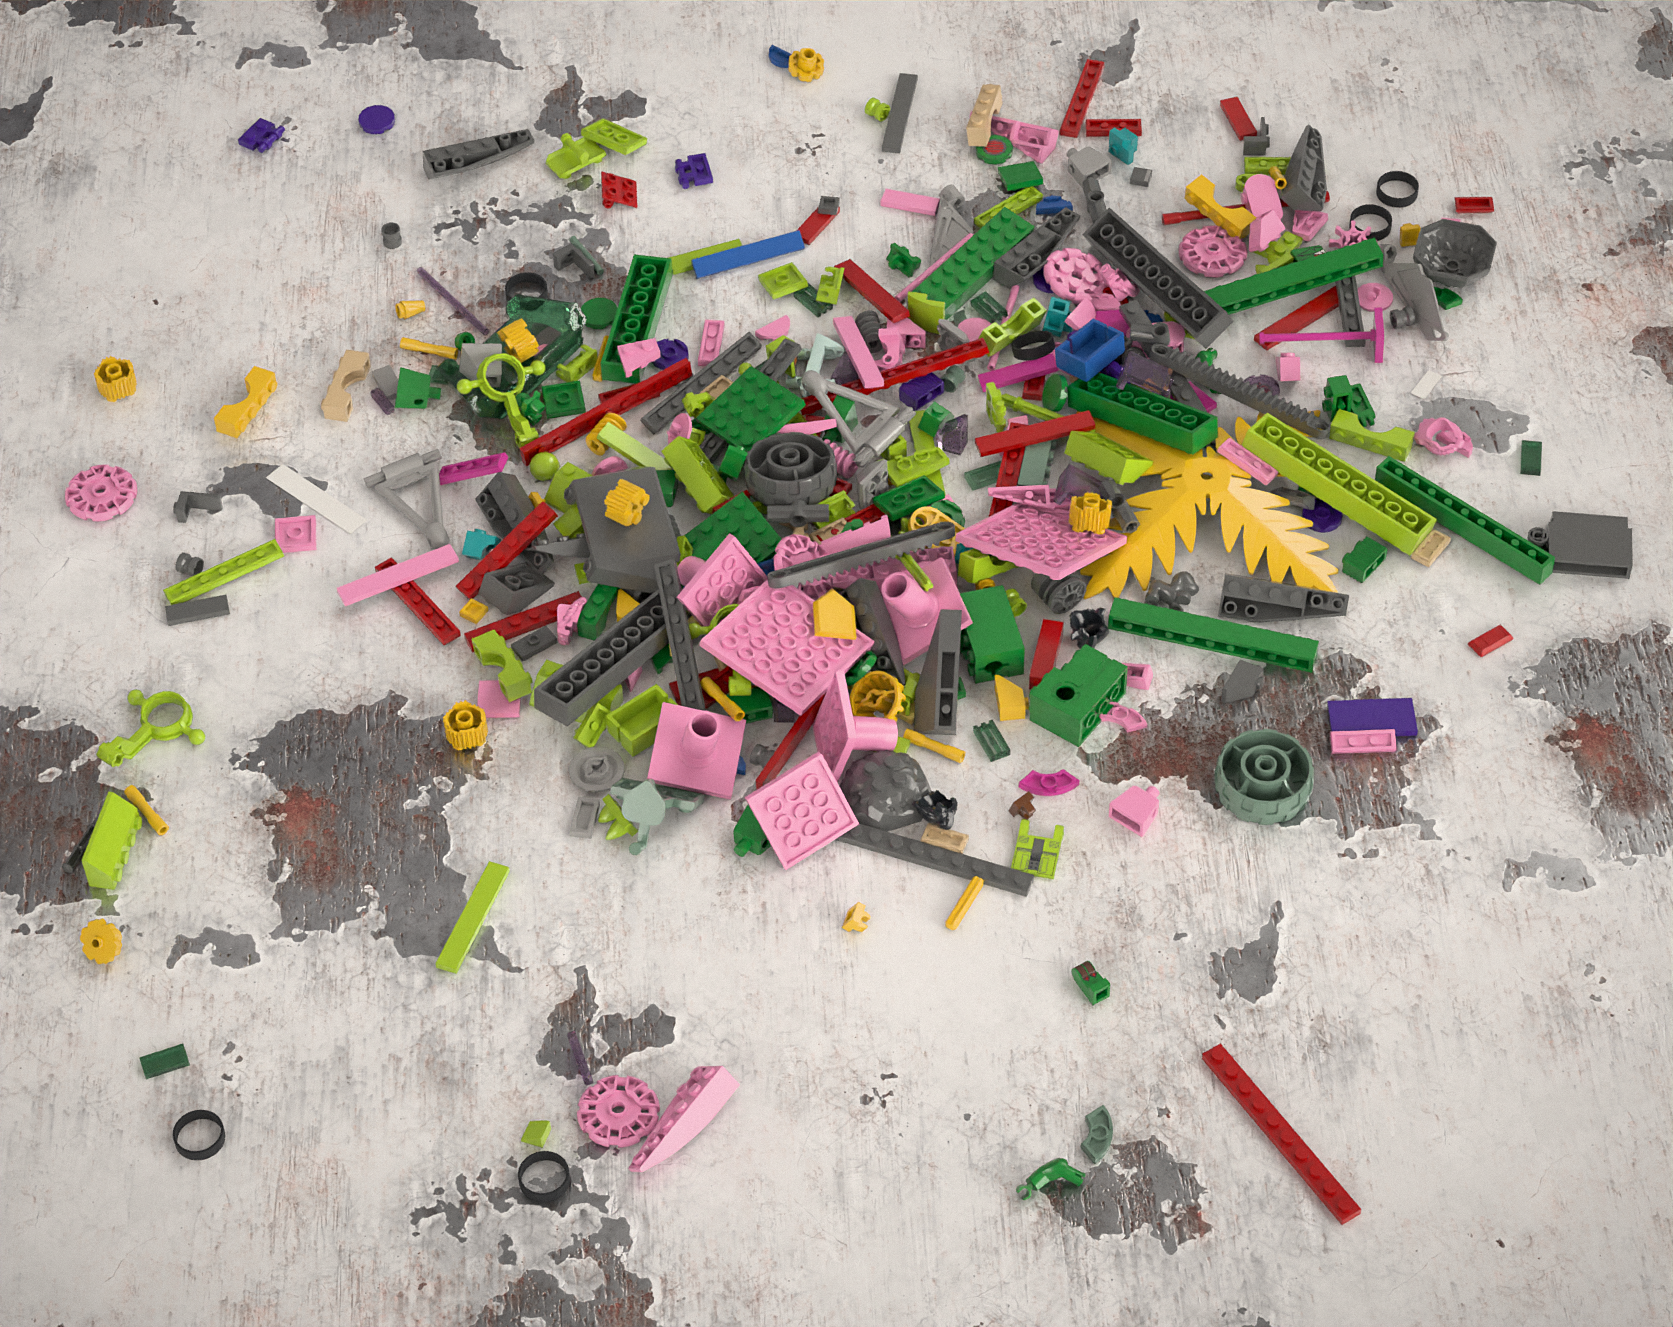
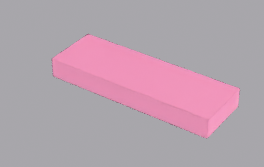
[881,189,940,216]
[698,320,725,366]
[1217,438,1278,486]
[1330,729,1396,754]

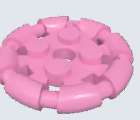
[1178,226,1248,278]
[1043,248,1106,304]
[65,464,137,522]
[774,534,834,600]
[577,1075,660,1148]

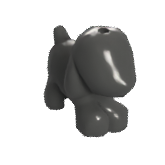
[1144,571,1199,612]

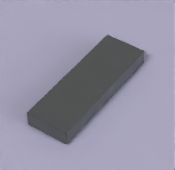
[165,595,230,626]

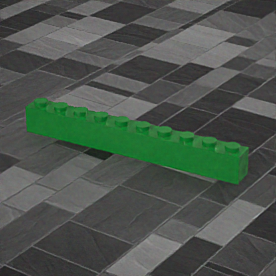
[1204,238,1383,315]
[1375,456,1555,585]
[1108,597,1319,673]

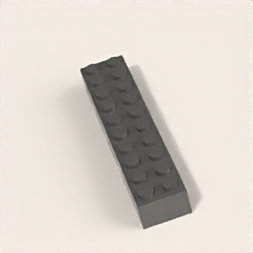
[1082,207,1234,349]
[534,588,692,727]

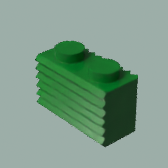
[1342,536,1388,583]

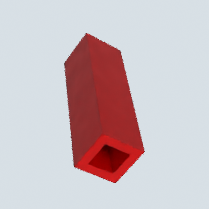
[1029,619,1064,690]

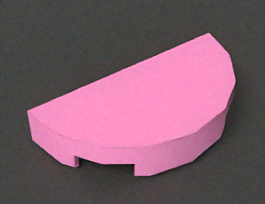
[1091,293,1121,311]
[755,315,790,341]
[1436,431,1473,458]
[591,456,628,476]

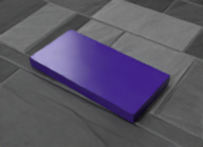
[1327,698,1418,736]

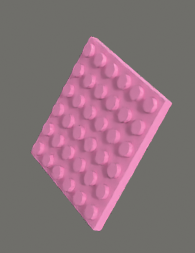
[955,503,1127,580]
[699,579,875,716]

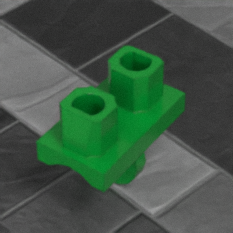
[886,243,921,278]
[515,390,545,426]

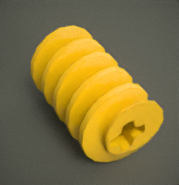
[585,413,627,456]

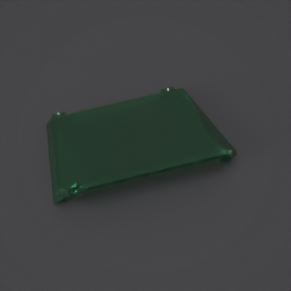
[436,294,586,419]

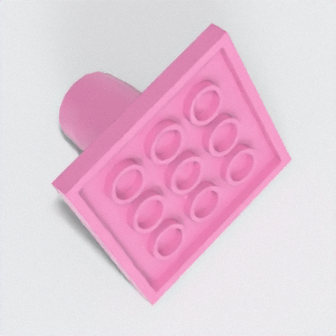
[677,534,767,626]
[881,557,973,666]
[812,671,898,783]
[647,702,746,800]
[745,751,859,870]

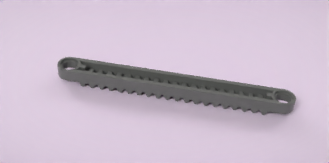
[1149,343,1330,439]
[767,522,955,589]

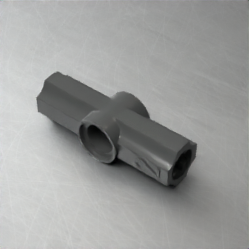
[1082,177,1107,223]
[1098,479,1140,534]
[767,500,829,527]

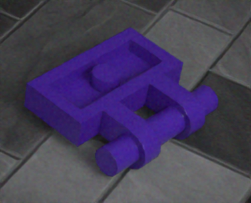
[238,118,285,153]
[674,153,713,189]

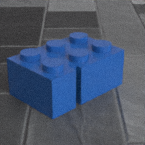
[1055,318,1125,382]

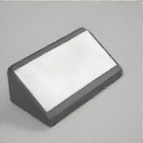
[1270,487,1315,510]

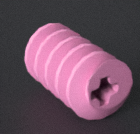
[824,439,858,478]

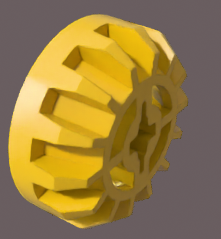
[849,671,906,721]

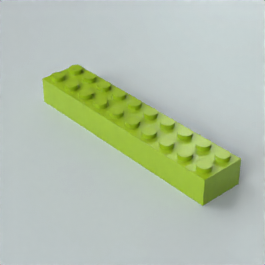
[1241,413,1437,555]

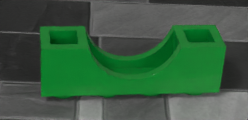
[577,584,622,641]

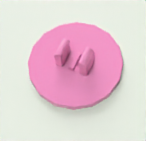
[1357,283,1393,312]
[667,413,692,445]

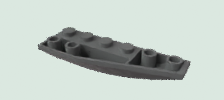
[1280,124,1327,211]
[422,129,534,179]
[993,207,1080,288]
[475,472,554,575]
[531,533,591,558]
[1218,573,1349,623]
[839,578,905,691]
[914,609,962,735]

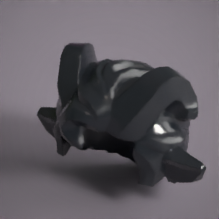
[1069,607,1110,649]
[912,790,958,830]

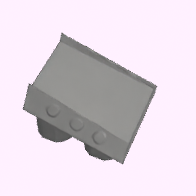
[937,319,975,364]

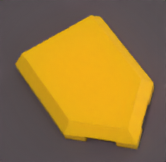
[813,588,857,640]

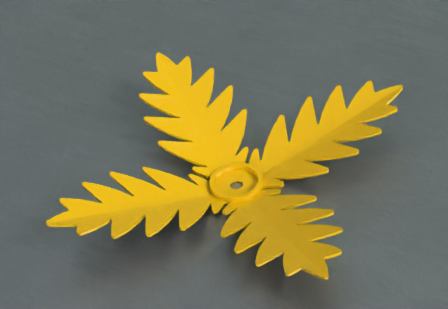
[1076,410,1339,599]

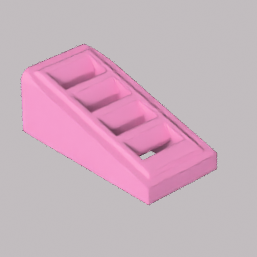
[1122,663,1153,690]

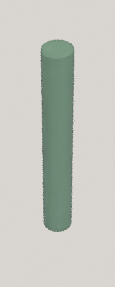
[569,236,604,275]

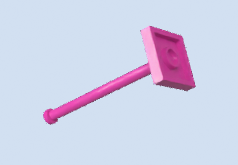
[1259,307,1384,363]

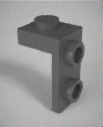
[1243,117,1270,155]
[553,243,595,279]
[173,491,223,523]

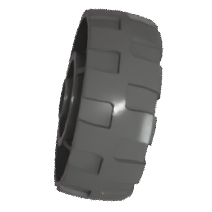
[744,432,837,506]

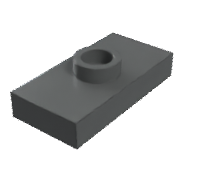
[511,626,558,662]

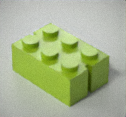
[606,684,678,757]

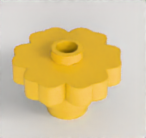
[788,48,824,82]
[80,918,122,964]

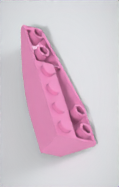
[832,547,958,594]
[628,1066,740,1172]

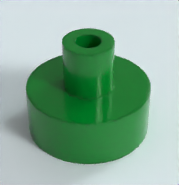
[455,332,475,351]

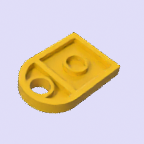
[908,507,965,558]

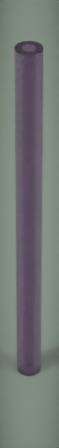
[417,267,489,335]

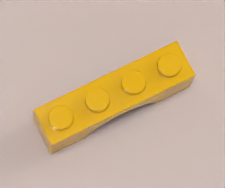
[1184,174,1257,239]
[214,366,277,438]

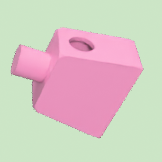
[1109,786,1159,837]

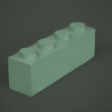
[1018,439,1057,486]

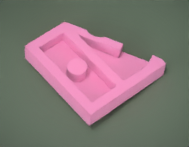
[1292,210,1328,242]

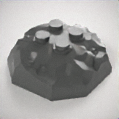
[1413,219,1497,288]
[839,750,931,832]

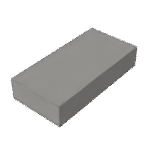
[372,365,398,401]
[570,797,600,839]

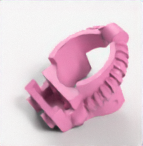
[1099,263,1140,301]
[1414,417,1464,456]
[557,597,587,645]

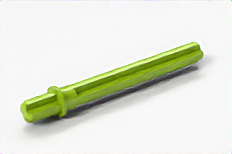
[1002,393,1096,433]
[895,552,933,592]

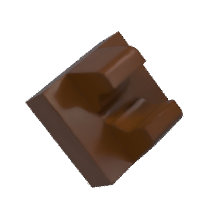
[1009,791,1036,820]

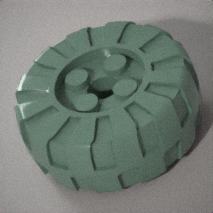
[1214,729,1314,825]

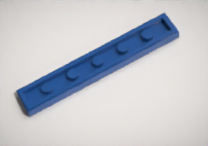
[691,230,805,279]

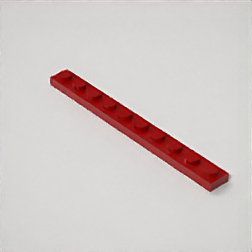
[800,338,989,415]
[519,358,692,466]
[1202,1043,1361,1225]

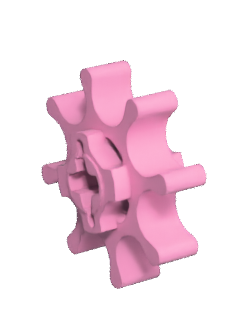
[1329,220,1378,249]

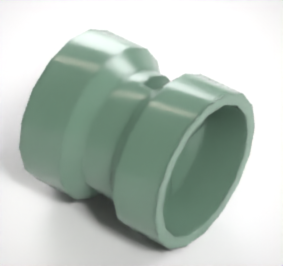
[940,365,966,393]

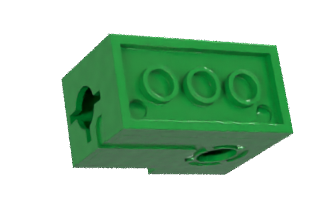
[960,585,1025,684]
[1029,644,1128,747]

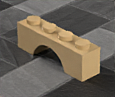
[966,84,1003,147]
[321,349,371,422]

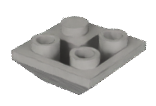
[459,343,502,387]
[856,459,889,510]

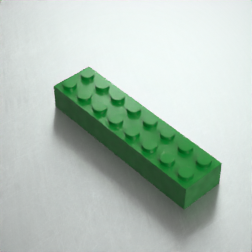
[912,207,1035,320]
[601,254,673,384]
[1067,372,1218,454]

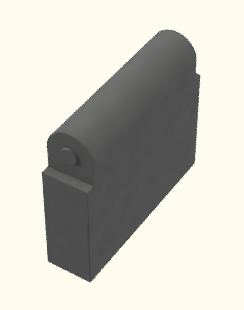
[1546,511,1633,579]

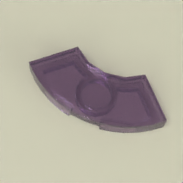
[567,1030,594,1086]

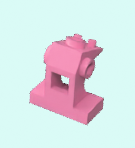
[875,328,905,372]

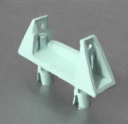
[786,333,847,398]

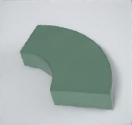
[1081,1105,1113,1164]

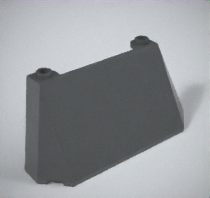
[564,466,681,594]

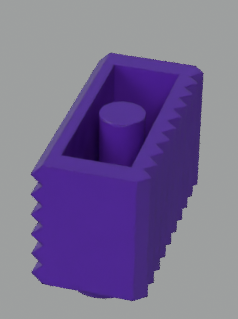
[899,372,944,411]

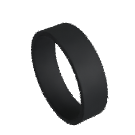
[1376,171,1419,208]
[1349,204,1392,241]
[505,272,548,310]
[1011,331,1056,361]
[173,1110,226,1160]
[518,1151,570,1203]

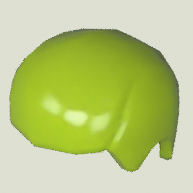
[530,452,560,481]

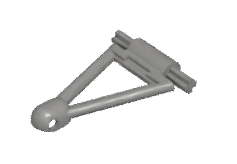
[801,370,916,468]
[363,449,449,549]

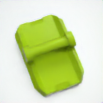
[545,133,607,179]

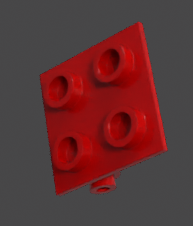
[601,171,638,209]

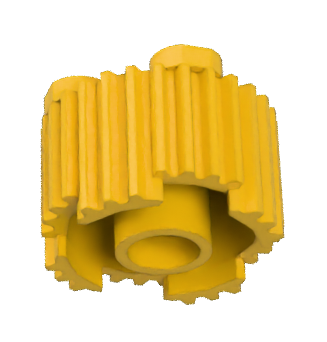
[497,318,539,363]
[94,356,137,402]
[604,479,649,526]
[1068,492,1112,535]
[443,700,488,750]

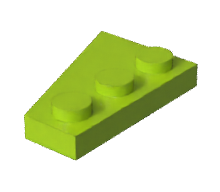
[877,446,950,487]

